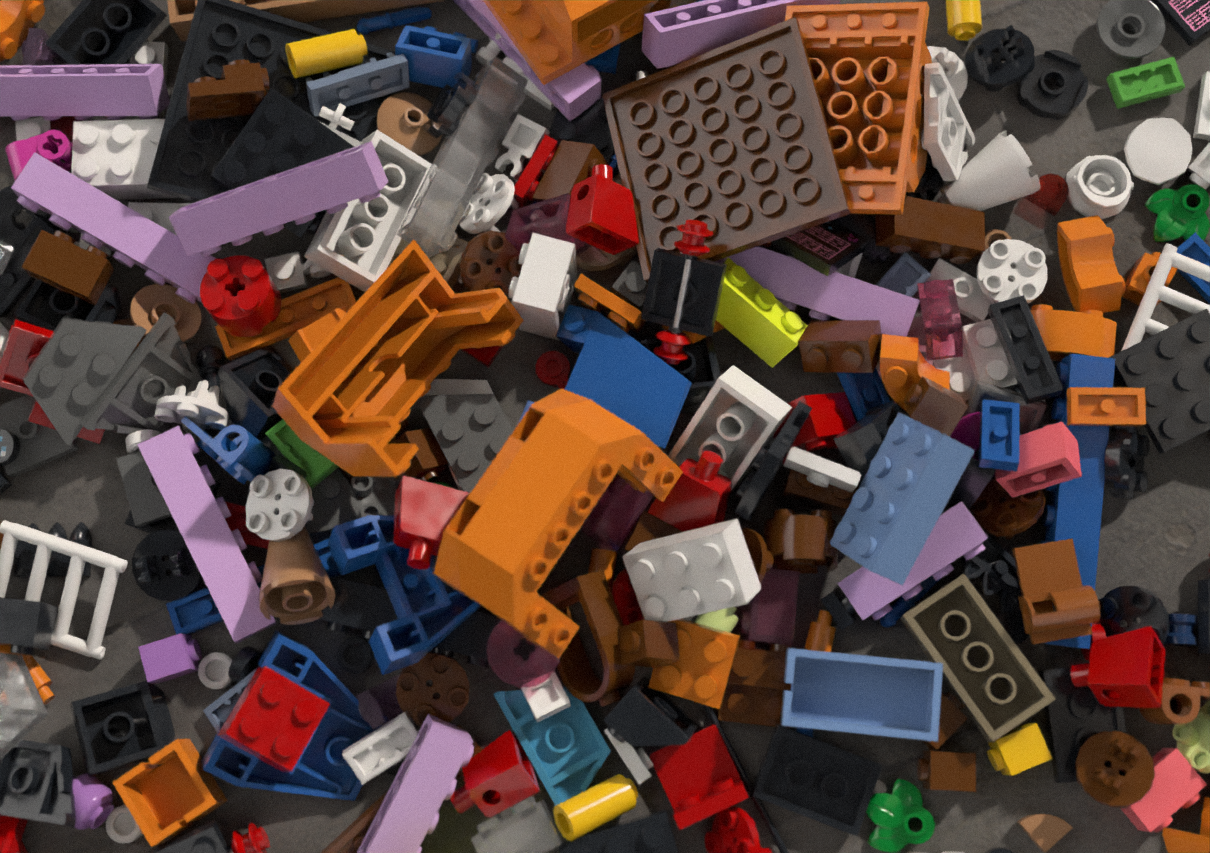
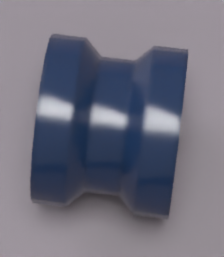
[1163,614,1198,646]

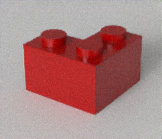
[772,392,856,464]

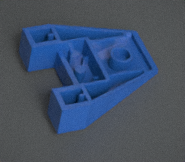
[517,305,692,450]
[328,515,481,675]
[201,630,382,801]

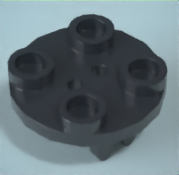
[965,25,1035,92]
[132,529,203,601]
[1096,585,1170,644]

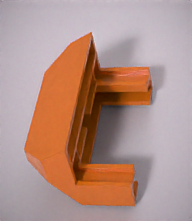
[272,239,524,477]
[434,388,683,659]

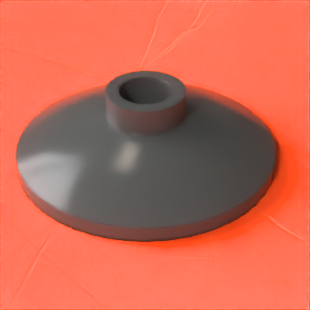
[1096,0,1165,59]

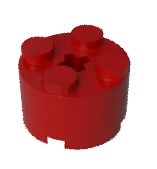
[200,255,282,337]

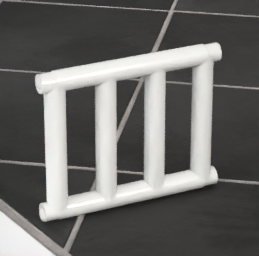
[1121,244,1210,351]
[0,520,128,660]

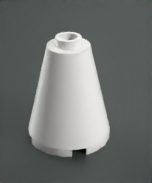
[937,130,1041,211]

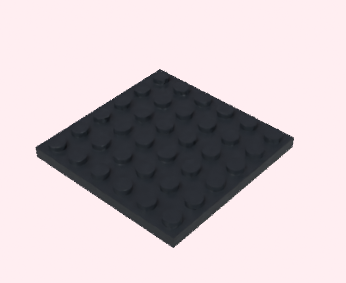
[147,0,396,235]

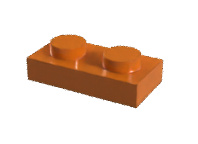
[1066,387,1146,426]

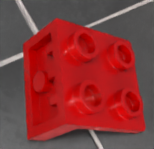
[650,724,749,830]

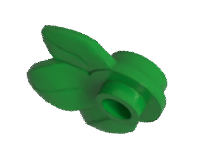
[1144,184,1210,242]
[866,778,935,853]

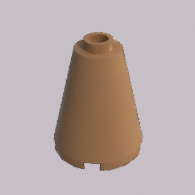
[259,526,335,625]

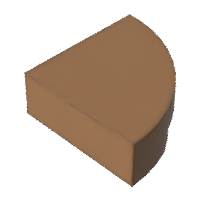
[1017,814,1072,853]

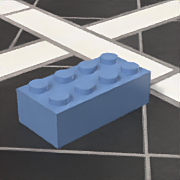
[830,413,975,585]
[780,648,943,742]

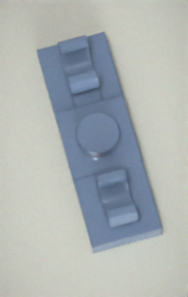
[306,52,410,117]

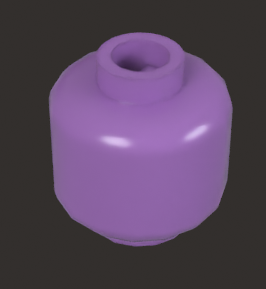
[73,773,114,830]

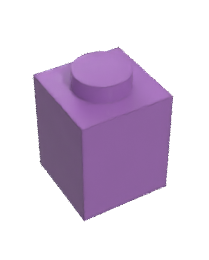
[138,633,202,684]

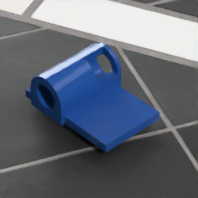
[181,416,276,485]

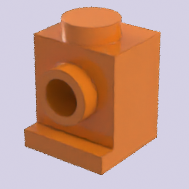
[1122,252,1177,307]

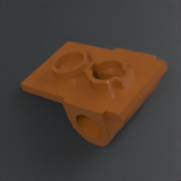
[1012,538,1100,644]
[1139,678,1210,724]

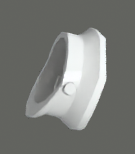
[1124,118,1192,185]
[1065,155,1134,219]

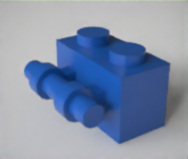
[395,25,478,88]

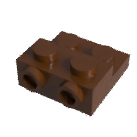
[186,60,269,121]
[717,640,792,729]

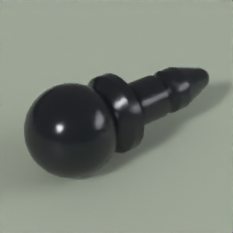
[196,345,225,398]

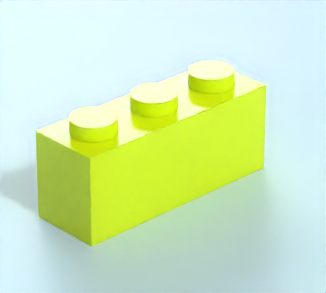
[716,257,808,368]

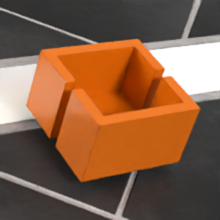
[112,739,228,847]

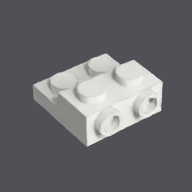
[924,319,1017,401]

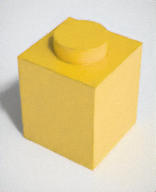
[987,723,1053,776]

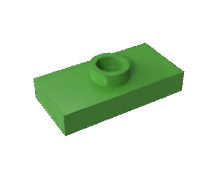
[1106,57,1185,109]
[265,419,339,489]

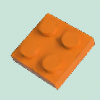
[573,274,646,334]
[649,618,740,709]

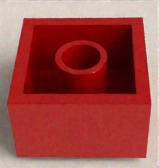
[218,666,330,772]

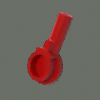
[536,351,570,389]

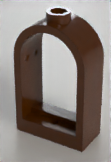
[540,570,635,707]

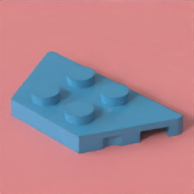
[493,687,611,806]

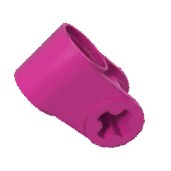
[5,130,73,181]

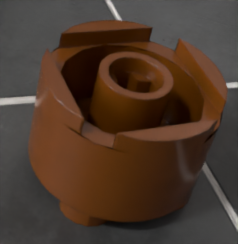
[764,509,838,574]

